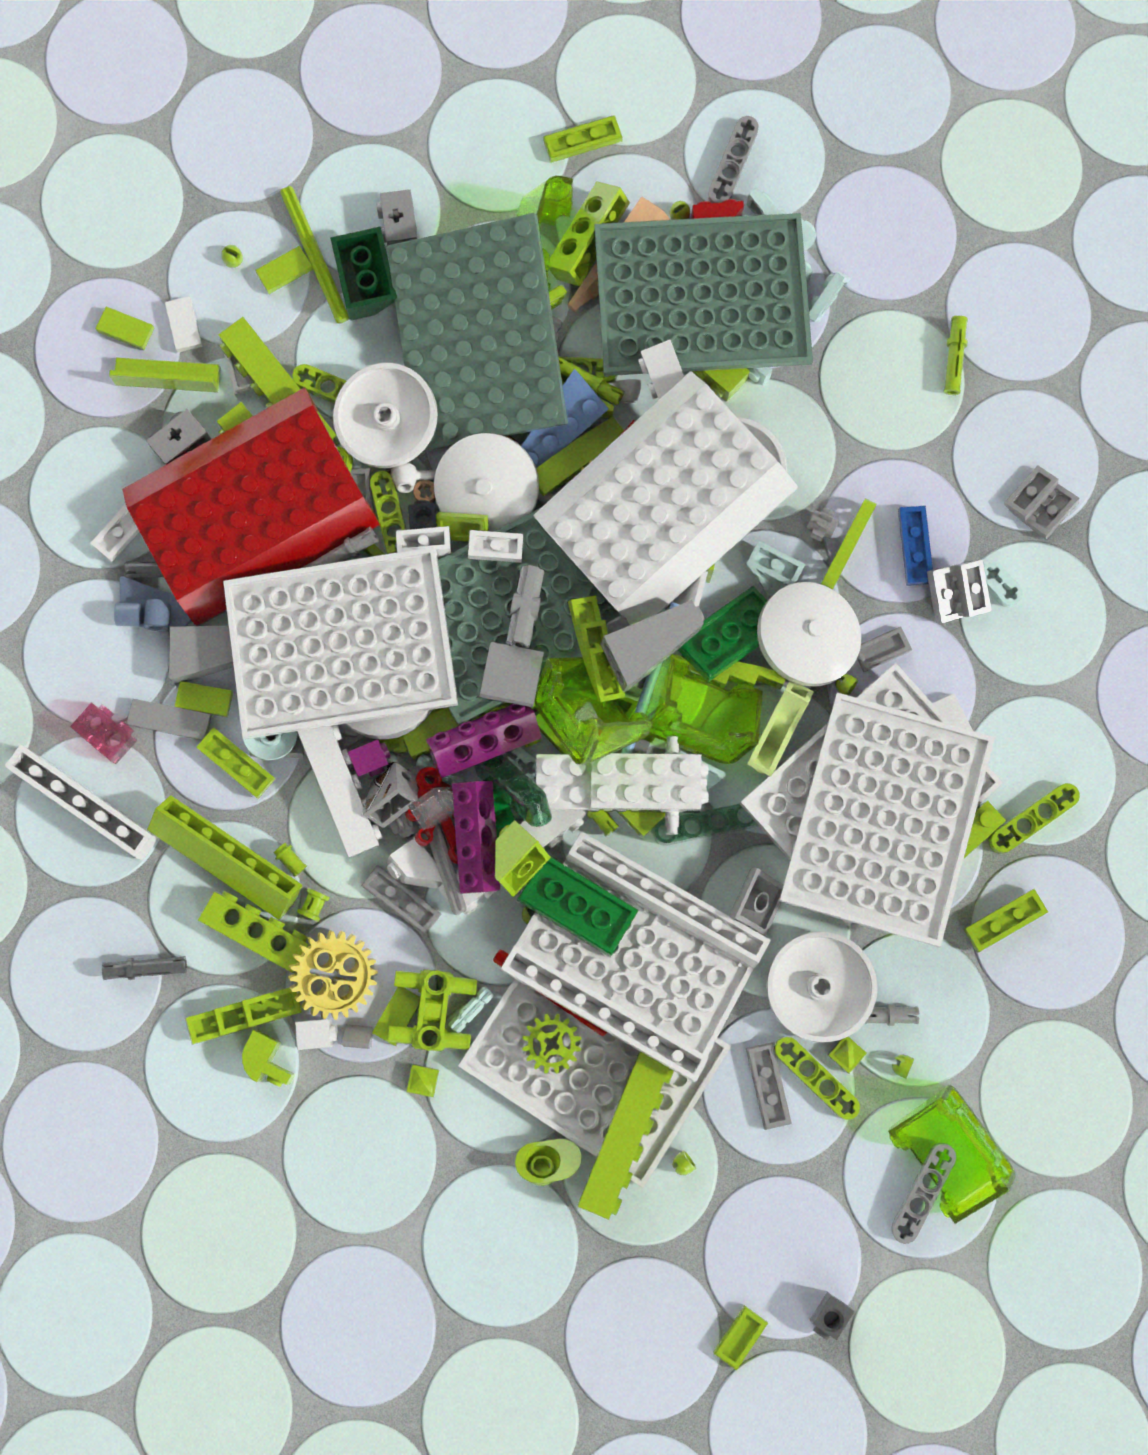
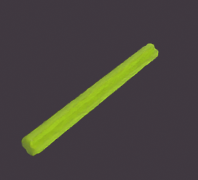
[280,186,349,324]

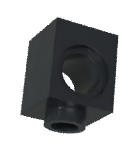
[408,500,437,530]

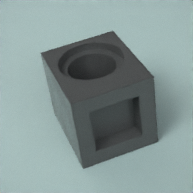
[810,1292,855,1340]

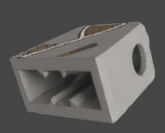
[363,762,418,828]

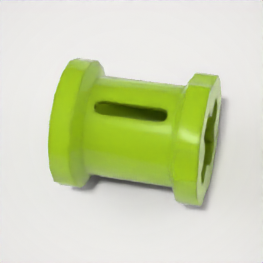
[297,888,330,922]

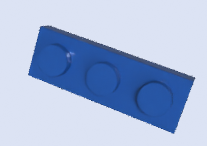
[898,505,933,586]

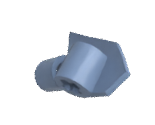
[114,576,191,631]

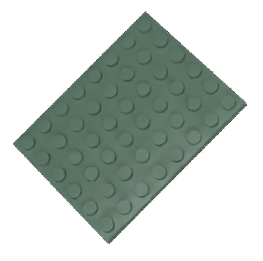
[387,213,568,452]
[595,213,813,376]
[438,509,630,726]

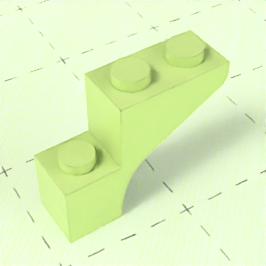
[747,681,814,776]

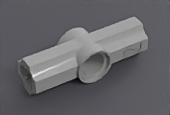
[506,565,544,648]

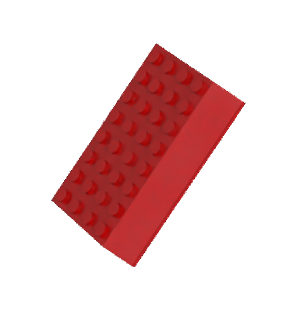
[122,387,380,626]

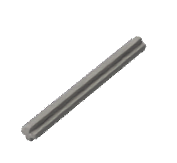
[407,766,467,915]

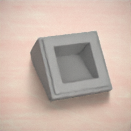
[341,1025,373,1049]

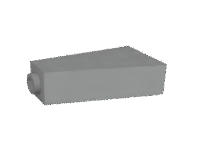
[600,600,704,692]
[169,626,234,684]

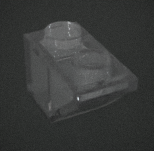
[408,787,454,829]

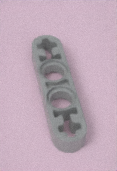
[708,116,759,203]
[891,1143,956,1244]

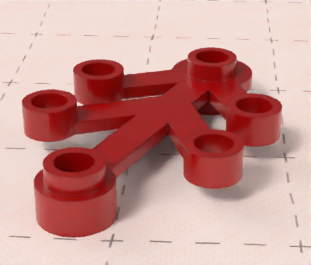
[405,767,458,864]

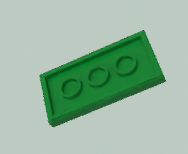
[678,586,768,682]
[517,857,639,957]

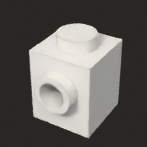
[295,1019,338,1050]

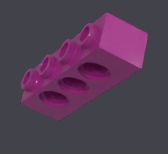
[426,703,542,778]
[452,781,501,894]

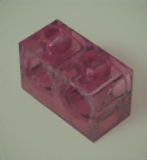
[70,702,137,764]

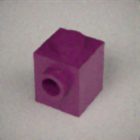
[348,739,391,777]

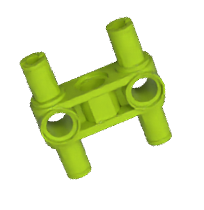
[387,969,477,1052]

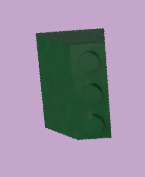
[330,226,397,321]

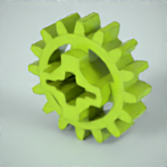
[522,1014,581,1074]

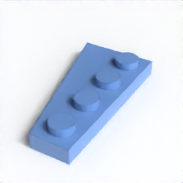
[521,369,609,468]

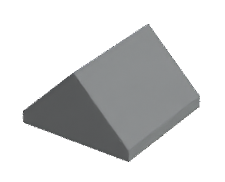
[729,867,783,936]

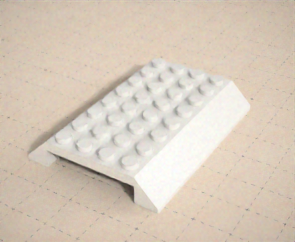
[533,371,798,625]
[500,832,771,1083]

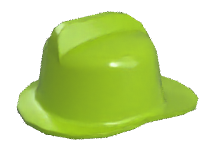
[515,1139,582,1186]

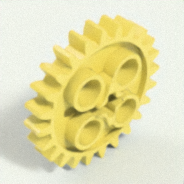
[288,930,378,1020]

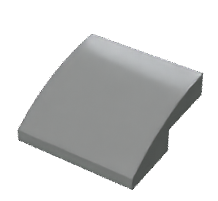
[1004,465,1080,540]
[927,560,991,623]
[480,642,544,707]

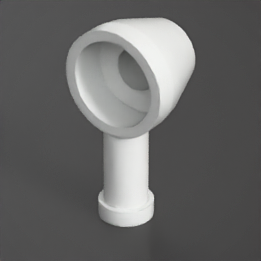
[609,379,641,403]
[391,463,436,493]

